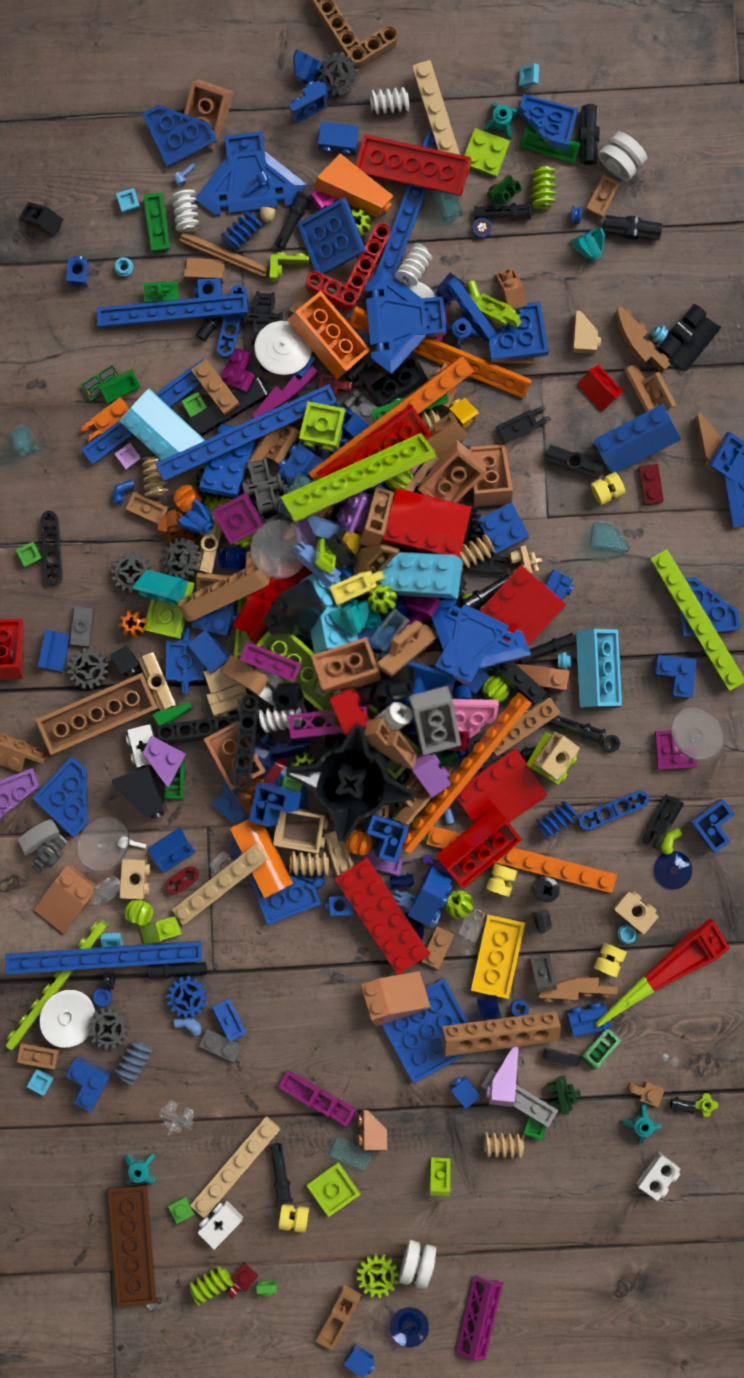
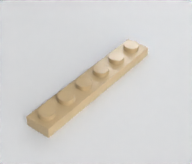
[412,60,460,155]
[172,843,270,925]
[190,1116,281,1219]

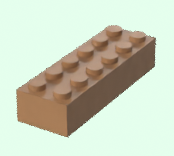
[36,673,160,756]

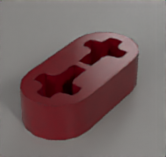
[264,758,287,784]
[165,866,199,894]

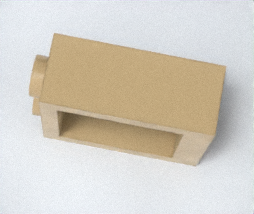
[273,807,329,853]

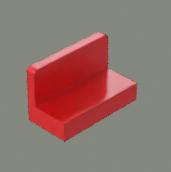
[577,364,624,411]
[233,595,272,643]

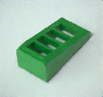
[152,703,194,726]
[165,759,185,799]
[580,1029,622,1070]

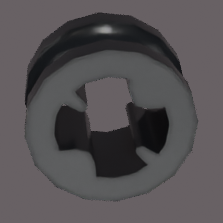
[602,735,620,752]
[103,972,115,990]

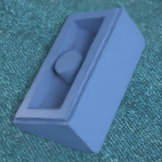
[306,514,343,539]

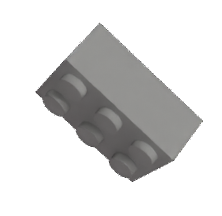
[409,686,461,755]

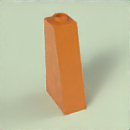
[314,154,393,218]

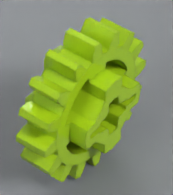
[357,1253,399,1298]

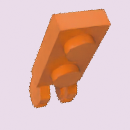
[79,397,129,443]

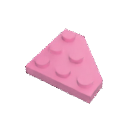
[452,699,499,739]

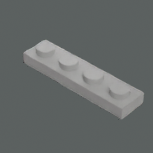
[481,1069,558,1127]

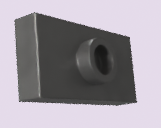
[70,606,94,647]

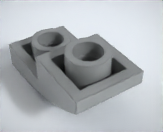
[18,819,60,855]

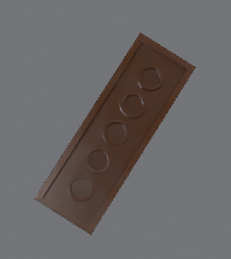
[108,1184,157,1307]

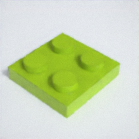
[464,128,510,178]
[306,1161,361,1217]

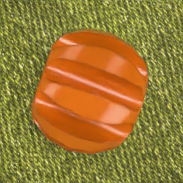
[173,484,202,513]
[118,609,147,638]
[345,828,373,855]

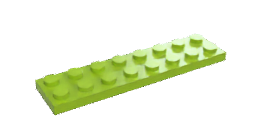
[281,433,436,522]

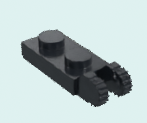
[496,406,551,444]
[461,549,509,574]
[642,794,684,850]

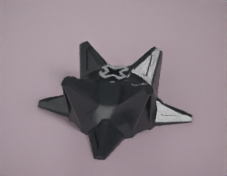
[286,723,415,843]

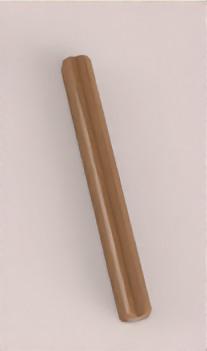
[180,232,269,277]

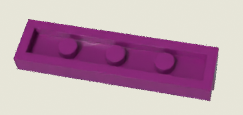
[288,706,368,739]
[456,1275,503,1361]

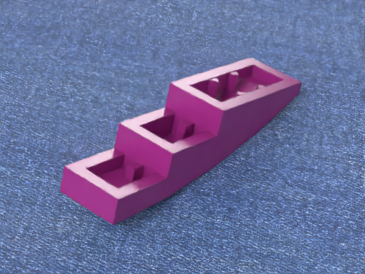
[252,366,318,418]
[278,1070,358,1127]

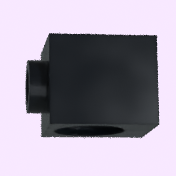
[110,645,140,677]
[272,682,305,710]

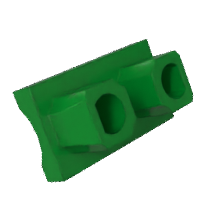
[143,281,179,303]

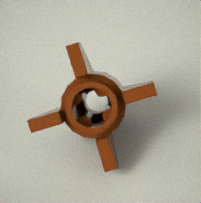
[157,509,194,545]
[237,778,265,816]

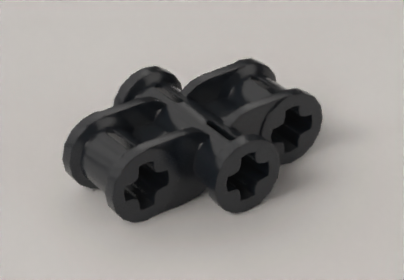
[244,291,283,346]

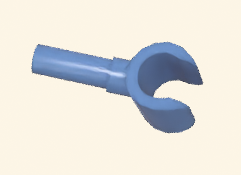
[174,163,195,187]

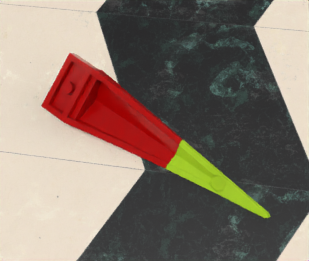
[595,918,730,1027]

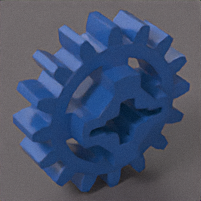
[166,975,209,1018]

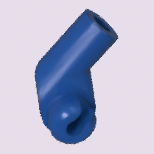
[111,479,135,505]

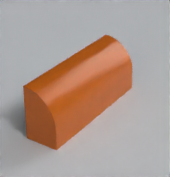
[230,819,293,898]

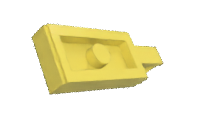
[329,571,385,605]

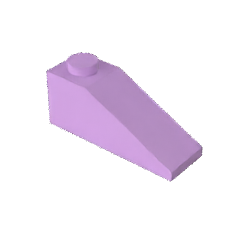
[486,1047,518,1107]

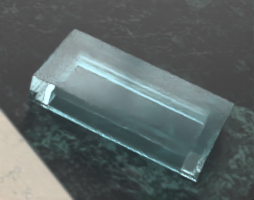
[330,1136,373,1171]

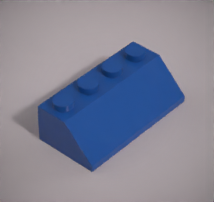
[593,404,682,473]
[378,652,456,695]

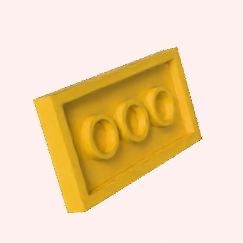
[471,914,525,999]

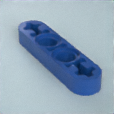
[446,278,497,343]
[217,285,248,358]
[578,790,649,830]

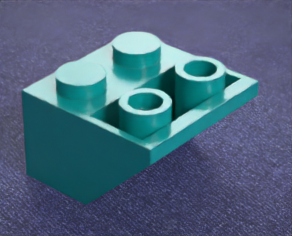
[133,570,188,605]

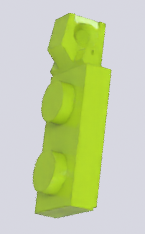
[475,293,522,328]

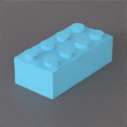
[377,552,463,599]
[300,574,358,654]

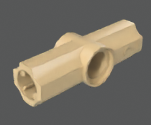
[196,515,222,574]
[138,652,176,711]

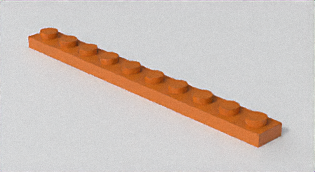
[349,307,532,398]
[308,355,474,481]
[402,693,532,854]
[426,826,617,893]

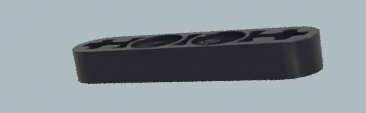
[41,511,63,585]

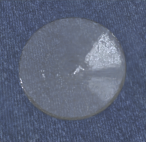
[251,520,308,578]
[671,707,724,760]
[77,816,129,872]

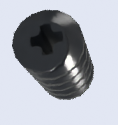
[532,876,560,902]

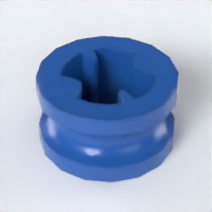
[570,206,582,224]
[511,999,529,1016]

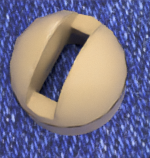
[260,207,275,222]

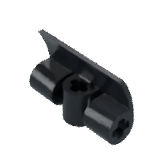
[658,304,721,371]
[356,666,416,706]

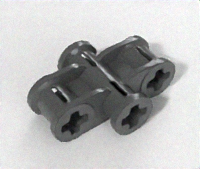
[242,457,284,515]

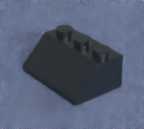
[358,351,428,408]

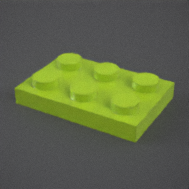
[144,581,195,639]

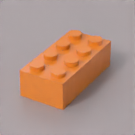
[287,291,370,379]

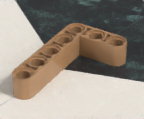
[309,0,398,69]
[177,546,270,621]

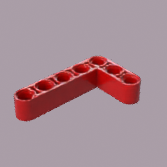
[305,223,391,311]

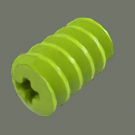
[532,166,556,210]
[189,1266,233,1306]

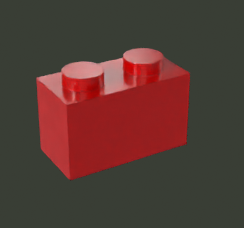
[328,688,368,735]

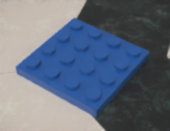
[382,978,469,1084]

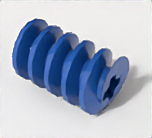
[221,211,264,253]
[536,801,580,842]

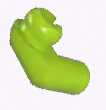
[466,280,480,302]
[660,827,683,855]

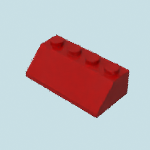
[436,807,522,889]

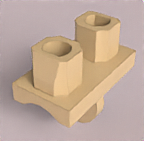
[509,545,542,573]

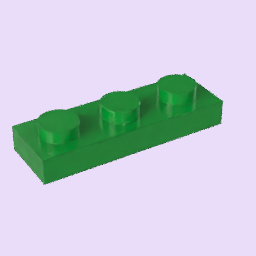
[520,127,580,163]
[143,192,171,253]

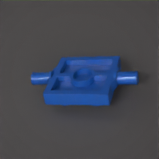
[191,600,238,636]
[166,628,205,694]

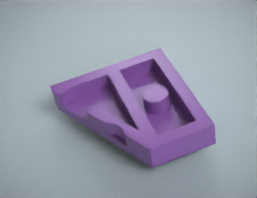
[142,736,186,787]

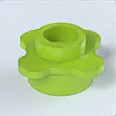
[695,1093,718,1117]

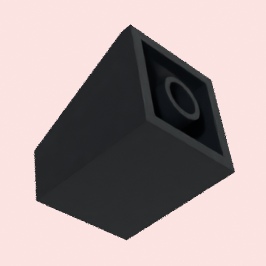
[263,579,326,635]
[111,767,168,819]

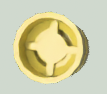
[590,472,626,506]
[486,863,518,897]
[594,942,627,977]
[278,1204,309,1233]

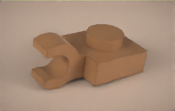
[628,1081,665,1107]

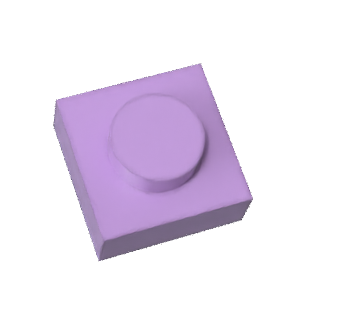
[115,443,142,470]

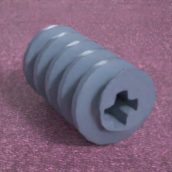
[114,1041,153,1085]

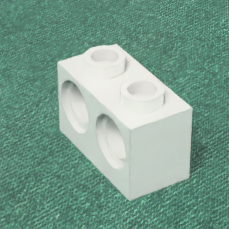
[636,1152,681,1201]

